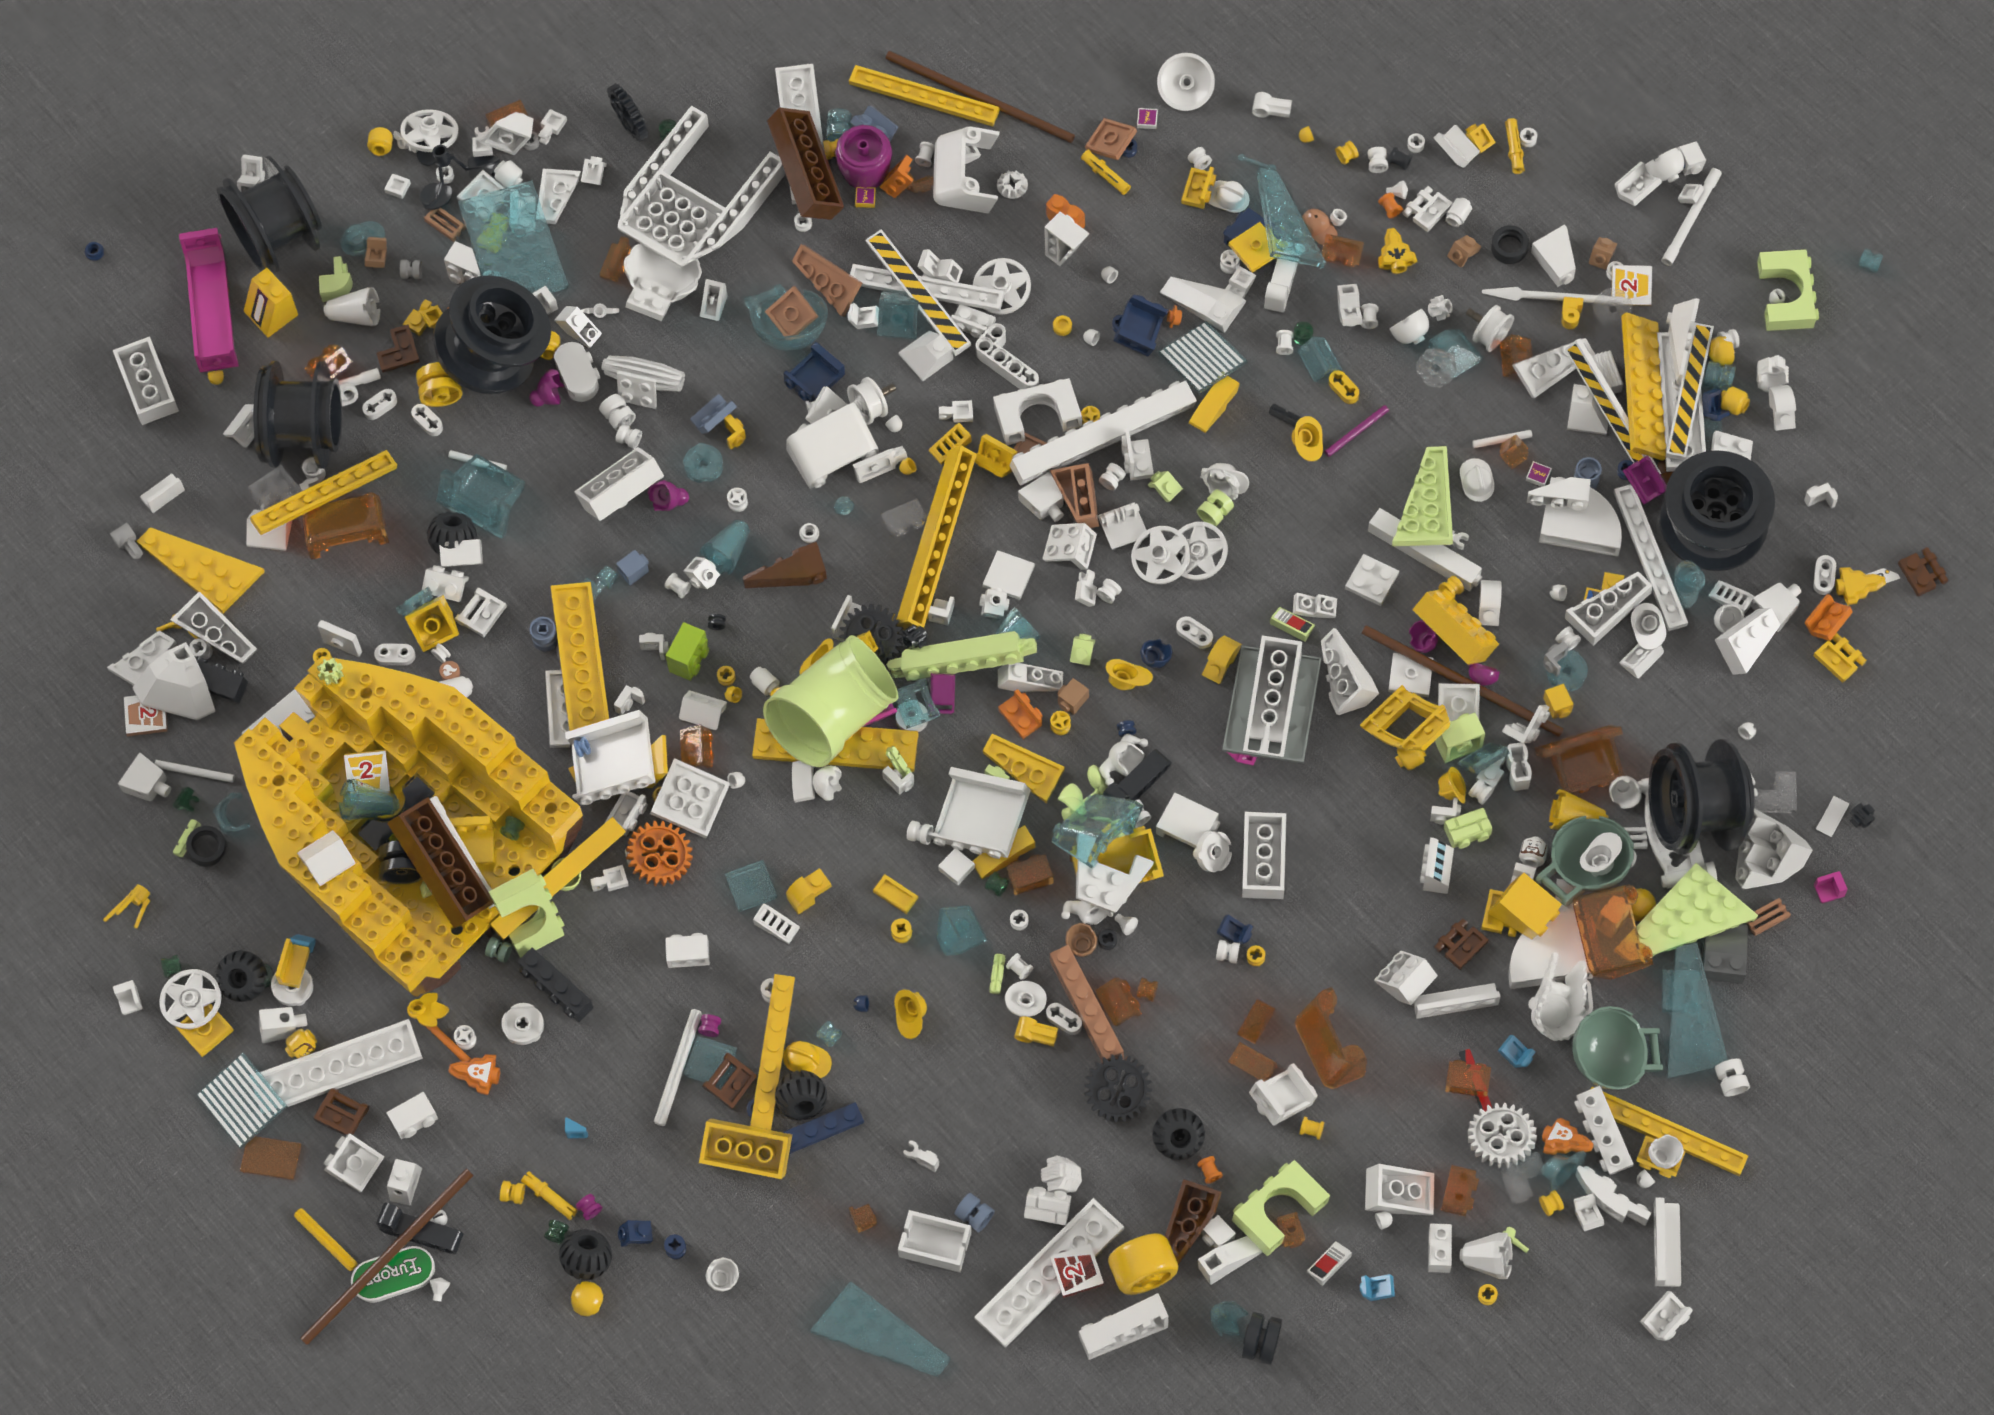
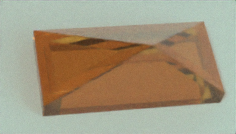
[1237,999,1275,1044]

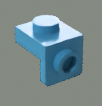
[1498,1035,1535,1068]
[1360,1274,1395,1301]

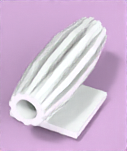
[602,356,685,409]

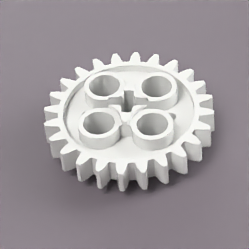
[1468,1103,1537,1168]

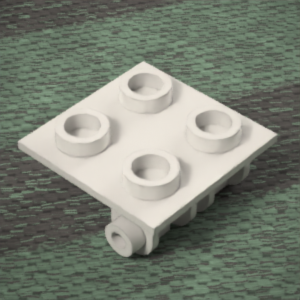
[1098,502,1149,550]

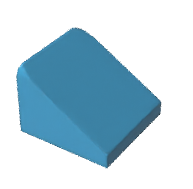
[290,934,316,953]
[565,1117,588,1139]

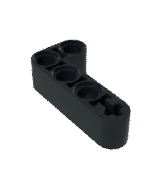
[1102,749,1172,817]
[376,1203,464,1255]

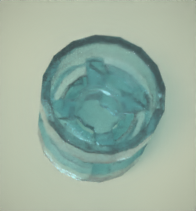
[1858,248,1884,273]

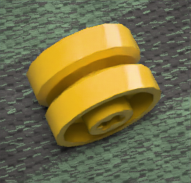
[416,362,463,407]

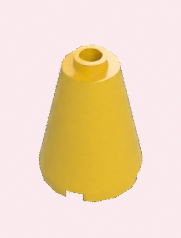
[1549,789,1609,830]

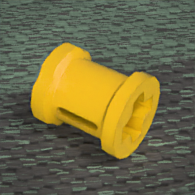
[1299,1116,1325,1140]

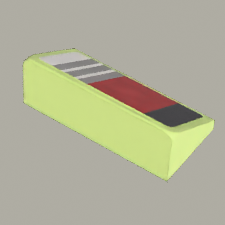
[1270,607,1315,642]

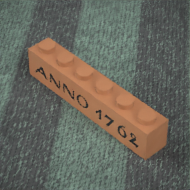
[1050,945,1124,1063]

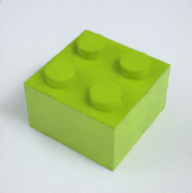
[665,622,709,681]

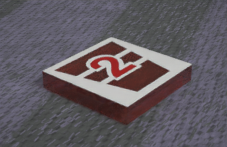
[1050,1244,1104,1298]

